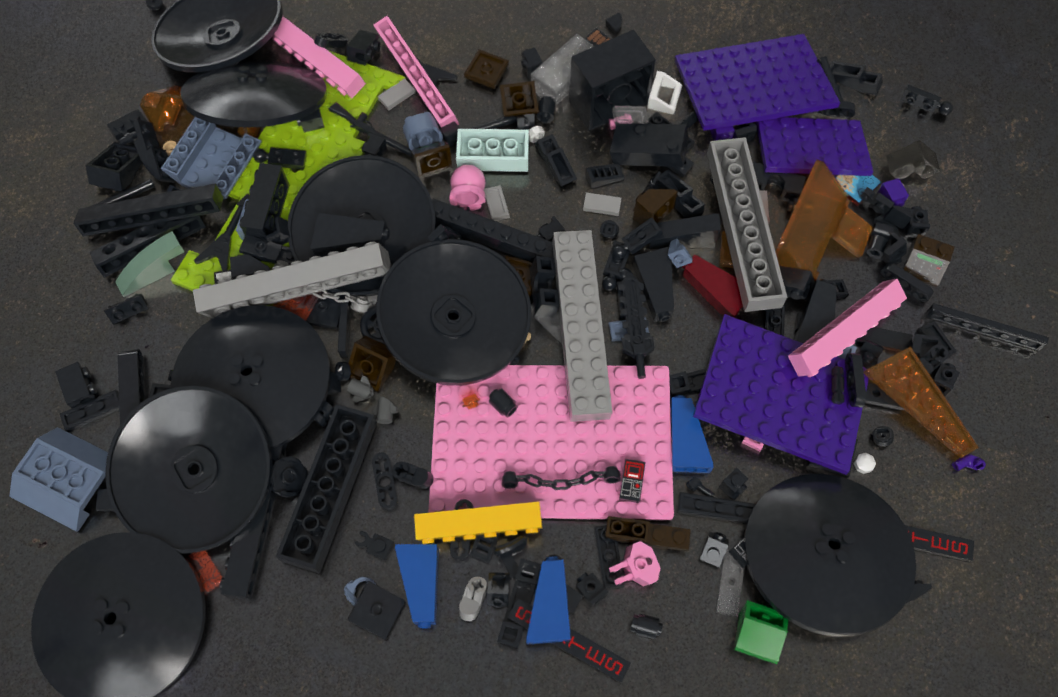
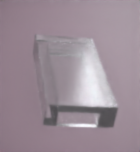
[612,106,649,125]

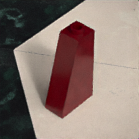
[682,254,743,318]

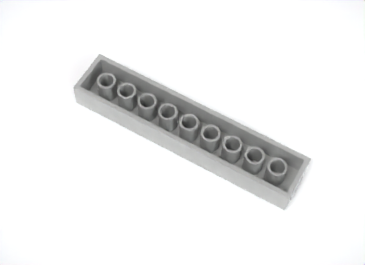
[707,137,787,312]
[552,230,612,422]
[193,242,391,318]

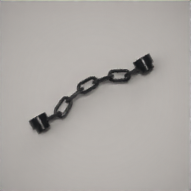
[502,466,620,490]

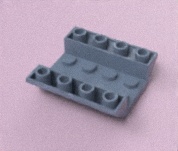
[161,117,261,199]
[9,427,108,532]

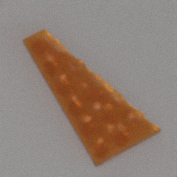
[864,347,979,458]

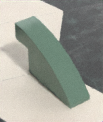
[115,231,184,297]

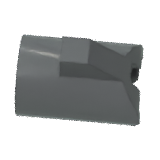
[347,375,374,403]
[372,397,398,424]

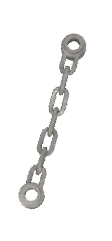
[274,260,370,312]

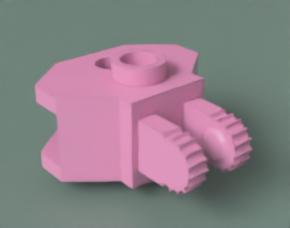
[609,541,660,586]

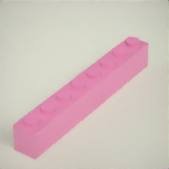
[272,16,366,99]
[374,16,459,128]
[788,279,907,377]

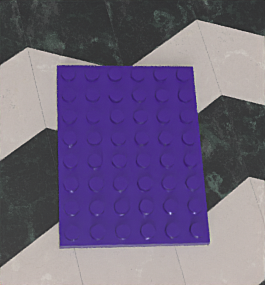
[675,34,840,131]
[693,314,870,475]

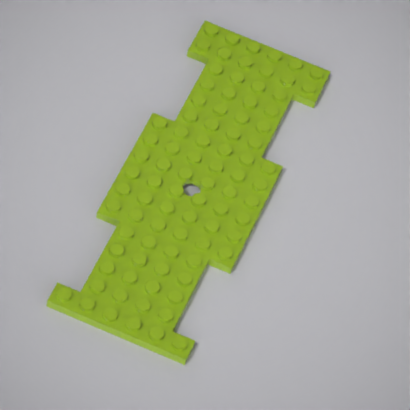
[171,51,406,307]

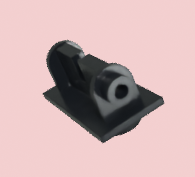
[104,293,149,324]

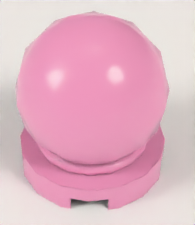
[449,165,486,211]

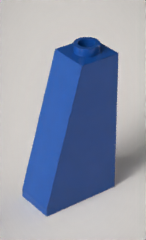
[670,395,713,473]
[395,544,439,628]
[526,557,571,645]

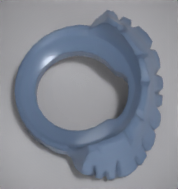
[344,577,376,606]

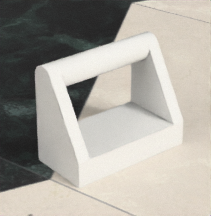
[647,71,682,114]

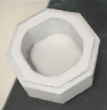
[529,126,545,143]
[854,453,876,474]

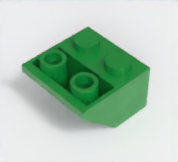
[734,600,788,664]

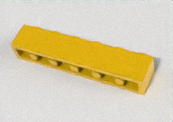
[414,502,543,544]

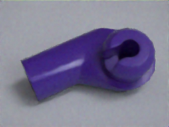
[952,454,986,471]

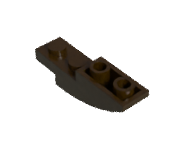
[606,516,691,551]

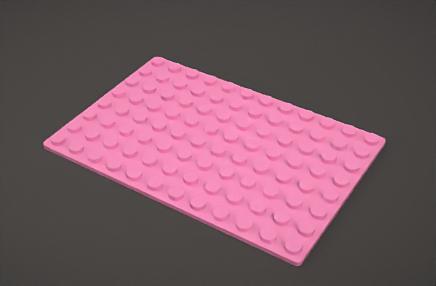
[428,365,674,520]

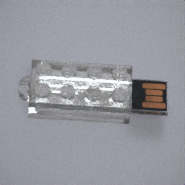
[531,27,612,105]

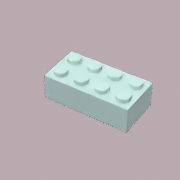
[456,129,529,172]

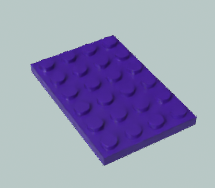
[756,117,873,176]

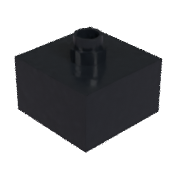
[569,29,656,131]

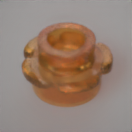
[462,394,480,410]

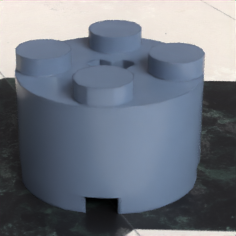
[403,112,443,150]

